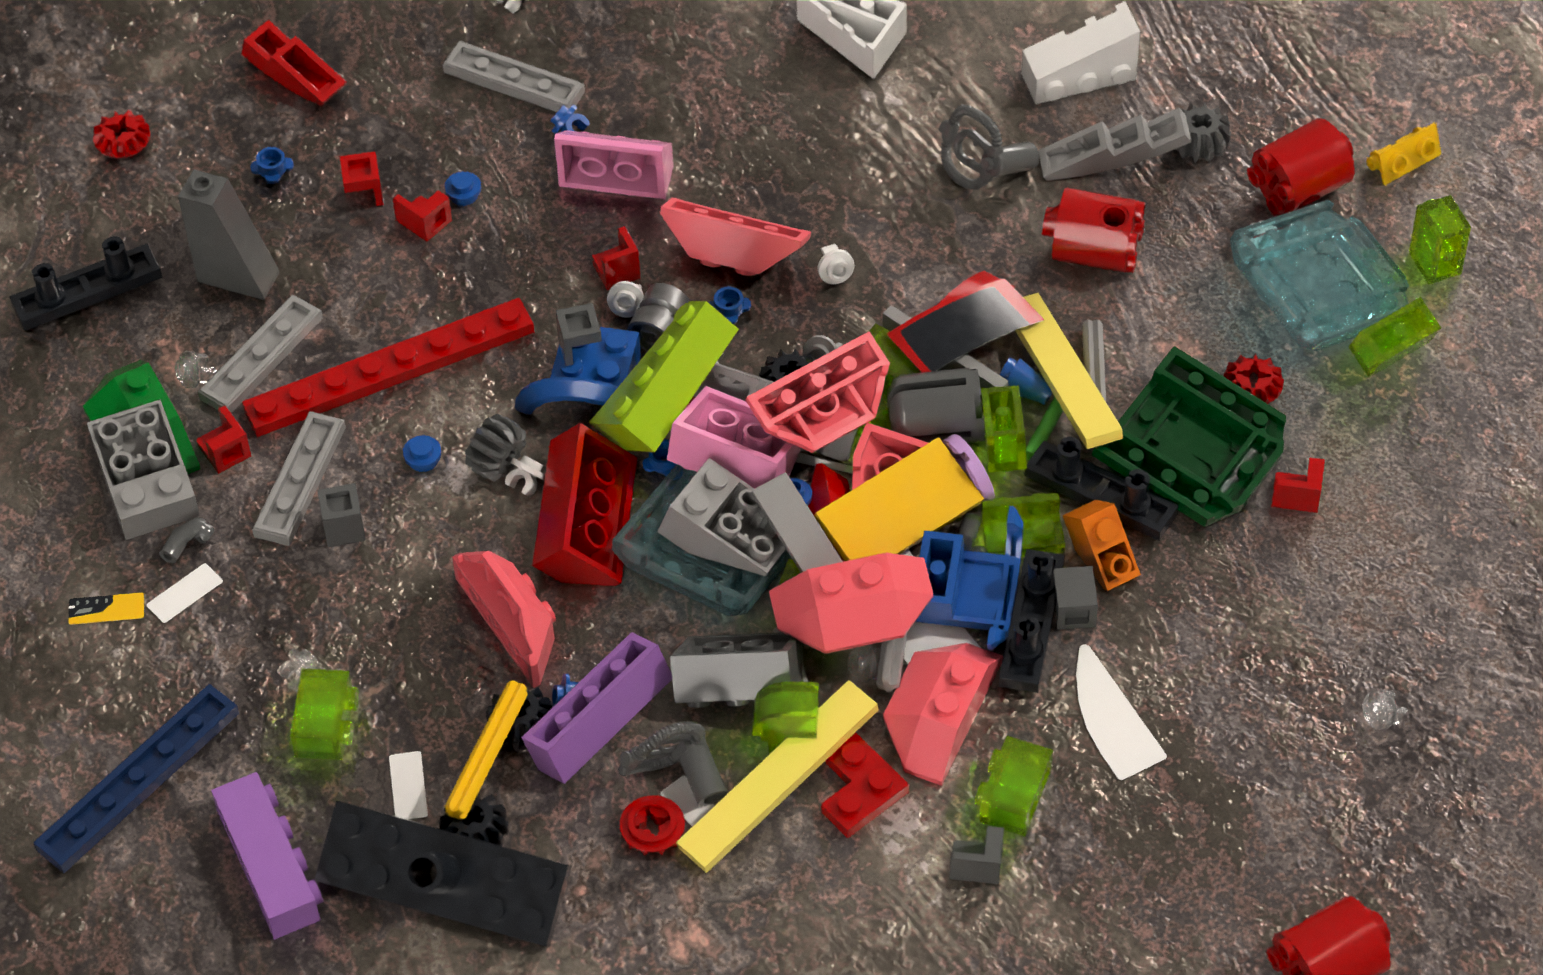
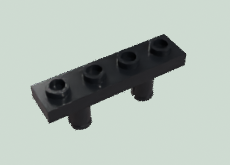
[9,236,163,331]
[1024,437,1179,541]
[999,549,1065,693]

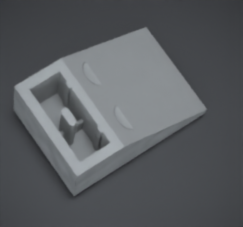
[87,399,199,540]
[657,458,786,576]

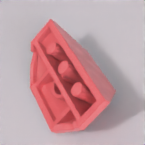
[660,198,811,276]
[745,331,890,453]
[452,551,556,689]
[769,553,933,654]
[883,643,1003,786]

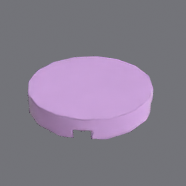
[942,434,995,507]

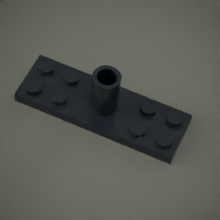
[315,800,572,946]

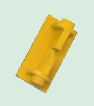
[1366,123,1441,185]

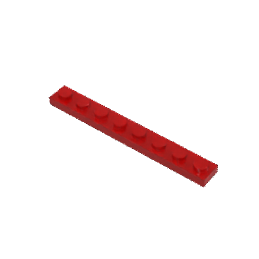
[242,297,535,437]

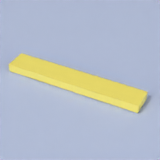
[1015,293,1123,449]
[676,680,879,873]

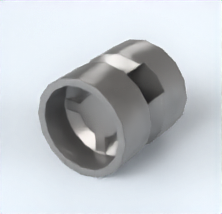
[627,283,690,351]

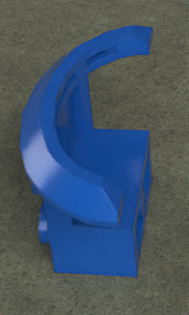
[515,327,641,414]
[915,506,1024,650]

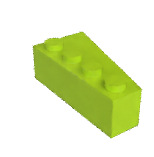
[589,301,739,452]

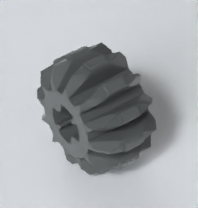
[1174,102,1231,163]
[465,414,526,482]

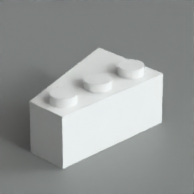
[797,0,907,79]
[1022,1,1140,104]

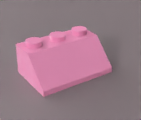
[554,130,673,199]
[667,386,801,489]

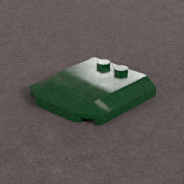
[1091,346,1286,527]

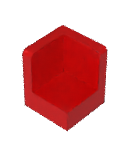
[340,151,384,206]
[392,190,452,242]
[592,226,641,290]
[197,405,251,474]
[1271,457,1325,513]

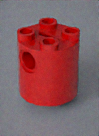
[1247,118,1355,217]
[1042,187,1146,273]
[1266,896,1391,975]

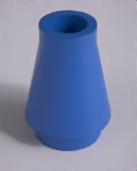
[999,357,1052,405]

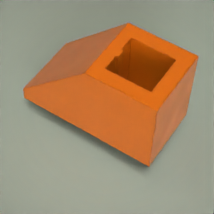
[1062,500,1141,591]

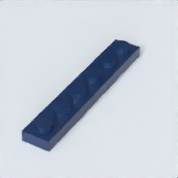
[33,684,239,873]

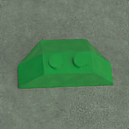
[83,360,201,474]

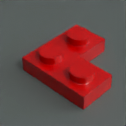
[821,732,909,839]

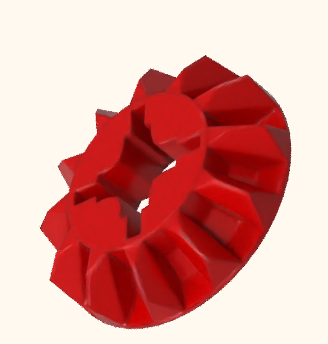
[93,110,150,158]
[1223,353,1284,404]
[620,795,685,856]

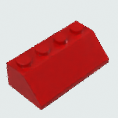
[532,423,637,586]

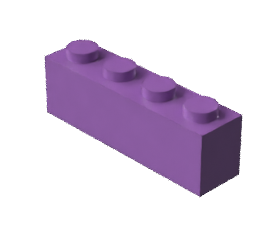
[521,632,672,784]
[211,772,323,939]

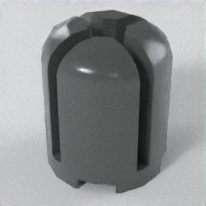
[887,368,985,445]

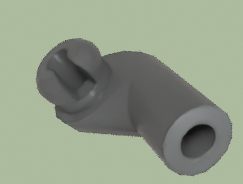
[957,513,987,553]
[159,517,214,564]

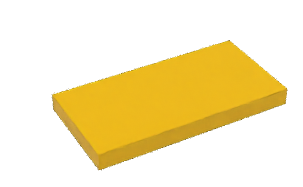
[814,437,984,561]

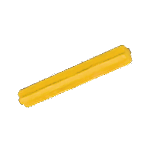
[445,680,528,820]

